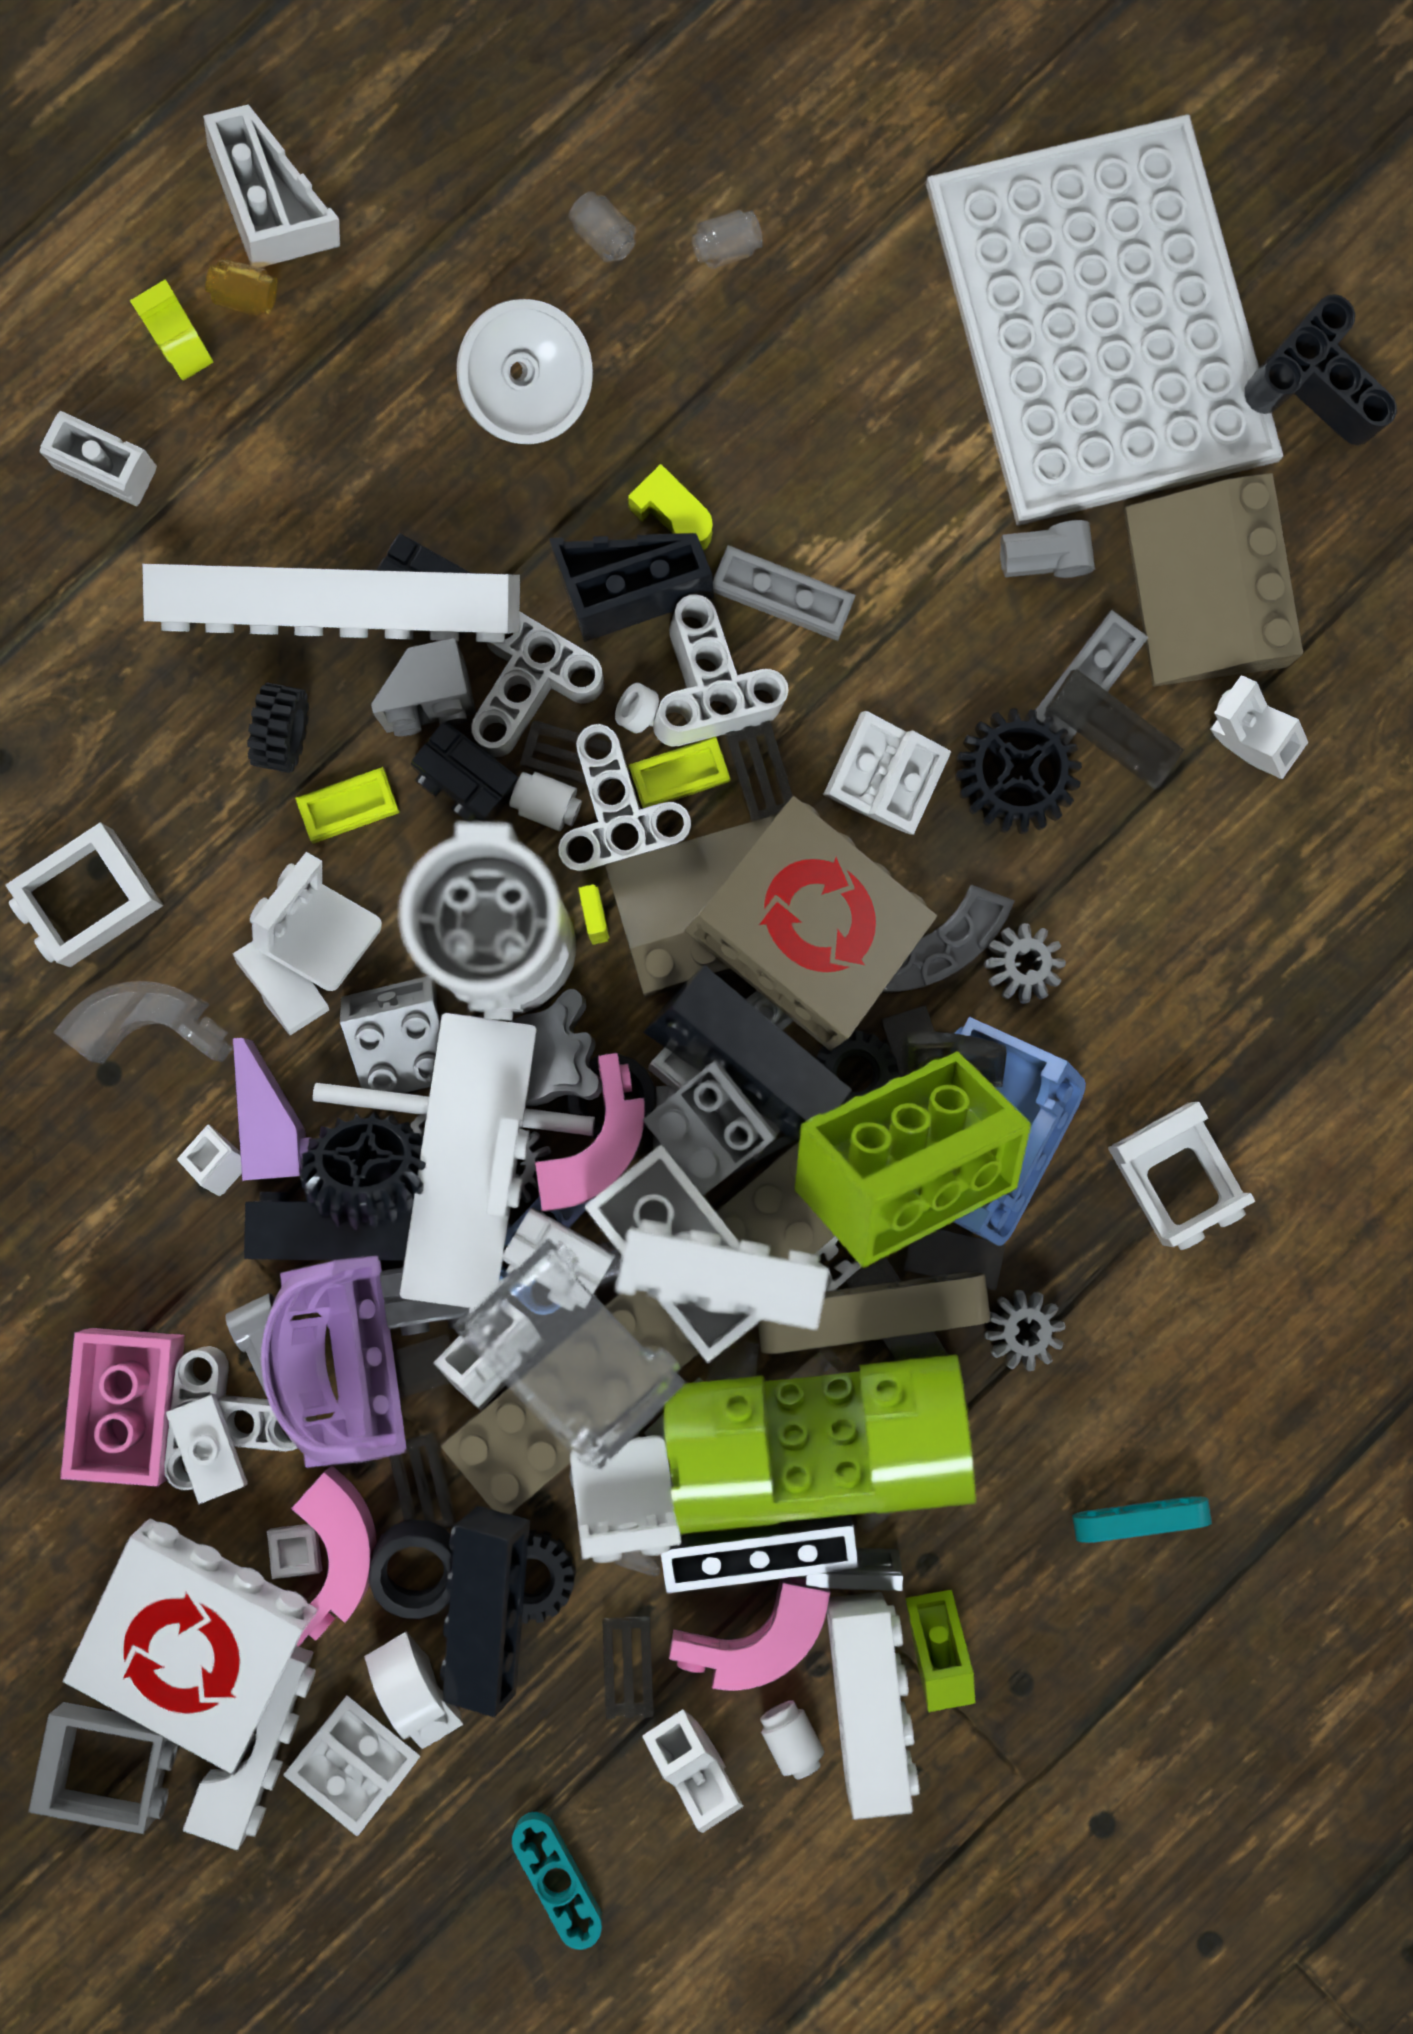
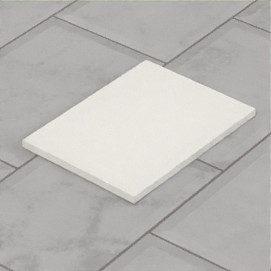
[926,114,1283,526]

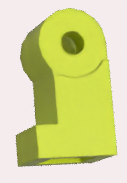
[130,279,214,381]
[628,464,713,550]

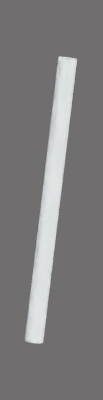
[313,1083,595,1136]

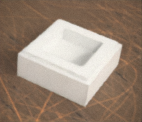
[267,1524,322,1579]

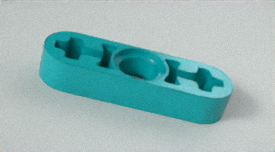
[1072,1497,1212,1543]
[512,1812,603,1950]

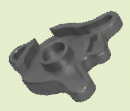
[510,989,603,1107]

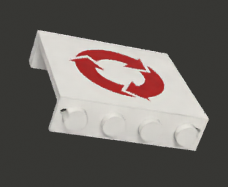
[63,1519,318,1774]

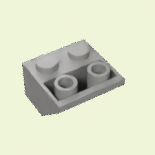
[371,638,476,736]
[642,1060,777,1195]

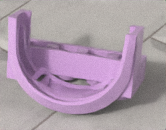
[261,1256,407,1468]

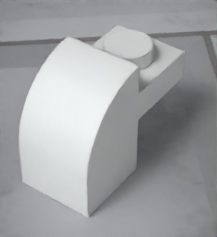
[1211,675,1308,779]
[365,1632,463,1749]
[642,1710,743,1833]

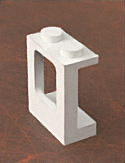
[1108,1102,1255,1250]

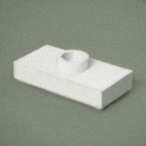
[166,1393,248,1504]

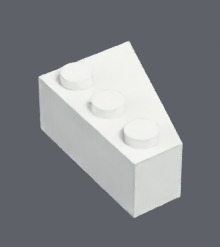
[203,105,340,269]

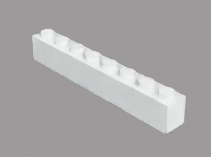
[142,564,520,642]

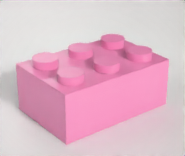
[61,1328,185,1486]

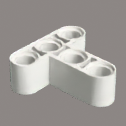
[653,594,788,747]
[472,611,604,757]
[558,724,691,871]
[164,1346,316,1490]

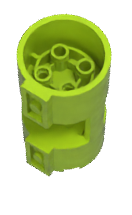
[664,1355,976,1534]

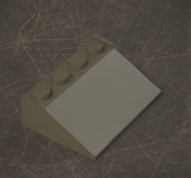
[1124,473,1303,687]
[605,815,775,998]

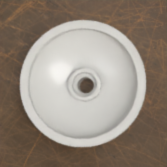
[457,299,593,444]

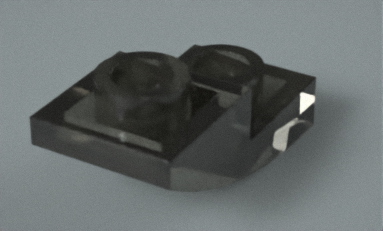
[903,1032,1007,1087]

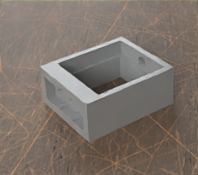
[29,1702,178,1834]

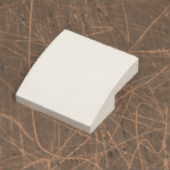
[823,711,951,835]
[283,1695,421,1837]

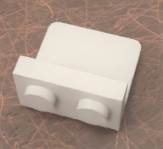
[250,852,382,991]
[570,1435,681,1563]

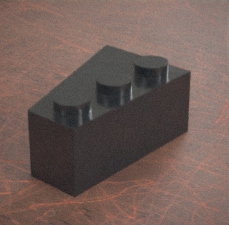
[549,533,714,642]

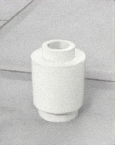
[509,772,582,831]
[760,1700,825,1779]

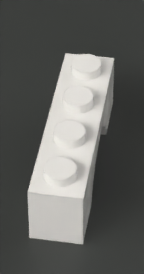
[183,1646,316,1850]

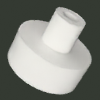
[615,683,659,733]

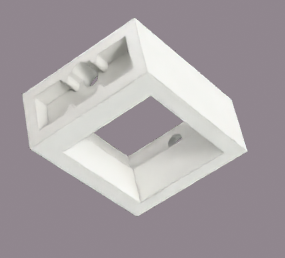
[5,822,164,967]

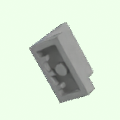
[340,976,441,1093]

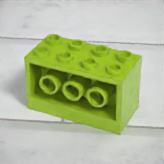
[794,1051,1031,1268]

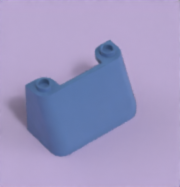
[949,1017,1086,1246]

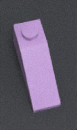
[233,1038,312,1180]

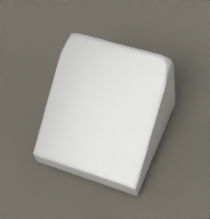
[177,1124,242,1196]

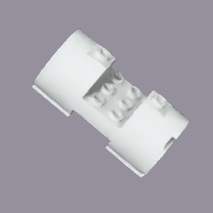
[400,823,576,1021]

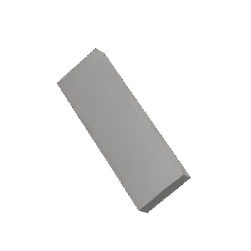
[713,545,856,641]
[1036,610,1148,746]

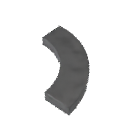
[882,885,1015,993]

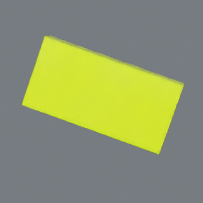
[628,736,730,809]
[295,767,400,844]
[578,884,610,945]

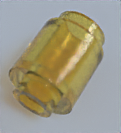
[205,258,278,316]

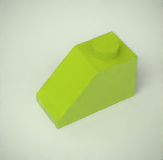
[905,1589,975,1712]

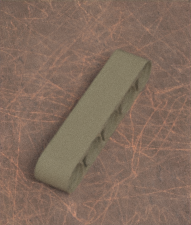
[757,1271,991,1353]

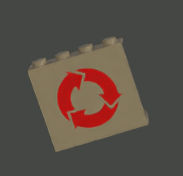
[684,796,937,1051]

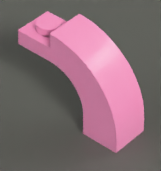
[535,1053,645,1212]
[292,1466,377,1647]
[669,1577,830,1690]

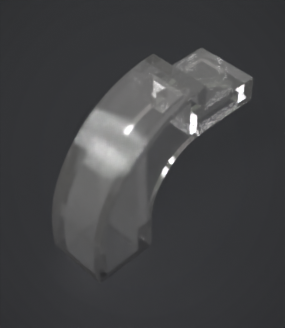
[54,981,234,1063]

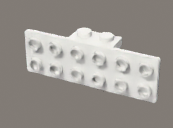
[400,1013,537,1311]

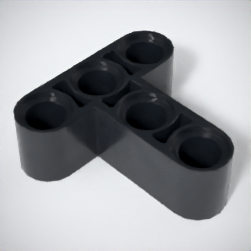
[1244,294,1397,445]

